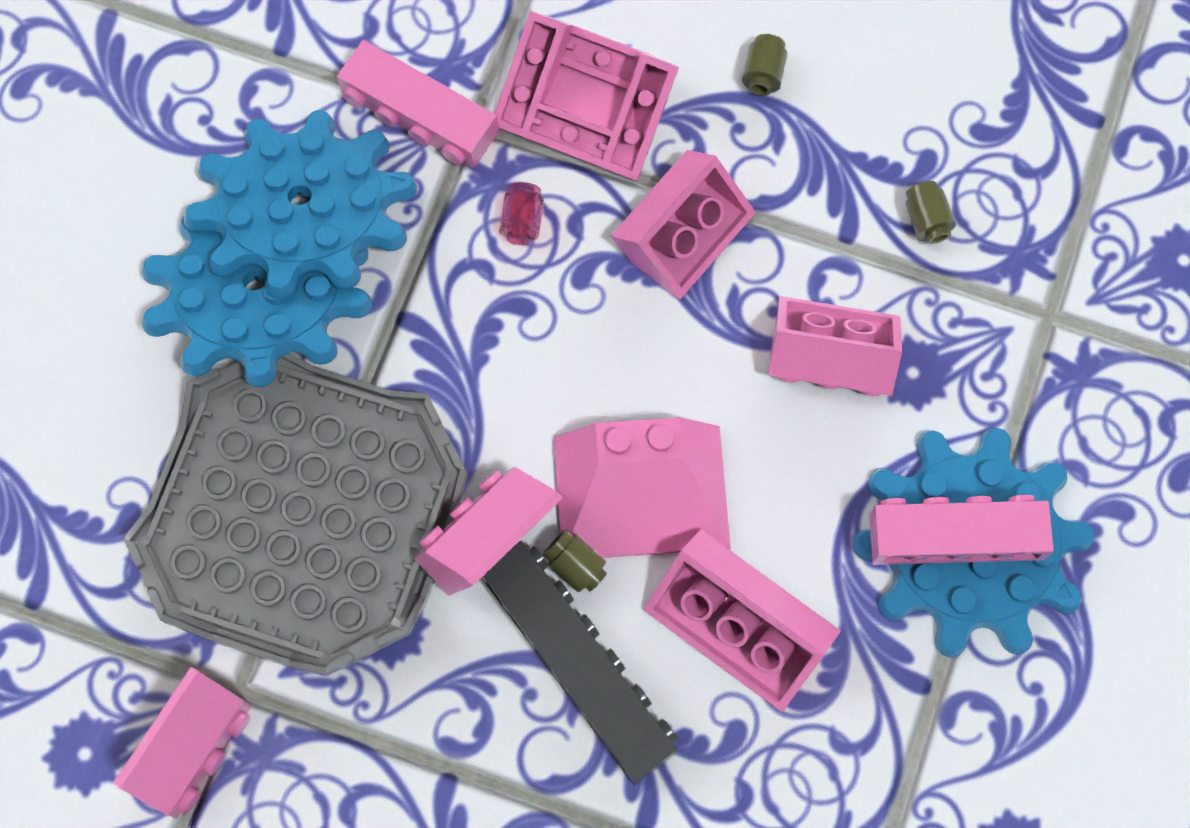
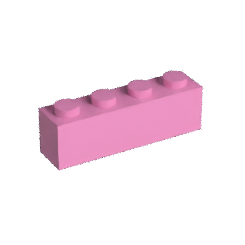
[337,39,499,169]
[869,495,1054,565]

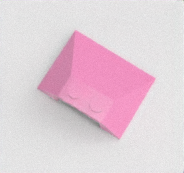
[494,11,679,181]
[554,417,731,558]

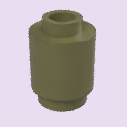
[742,34,788,96]
[905,181,956,244]
[543,530,607,592]

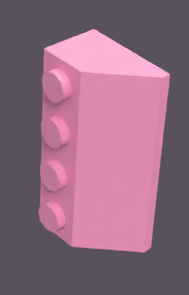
[643,530,841,712]

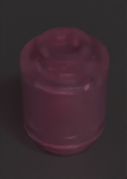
[499,182,544,245]

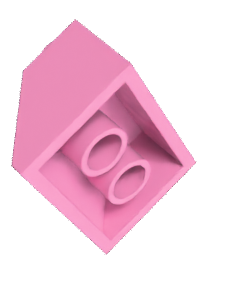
[611,150,756,299]
[768,296,902,396]
[414,467,563,596]
[112,667,251,819]

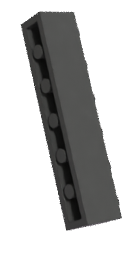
[482,541,678,785]

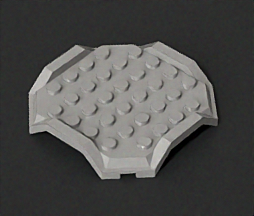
[124,353,467,676]

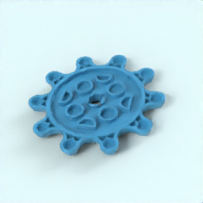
[184,110,417,299]
[142,216,373,388]
[853,427,1095,657]

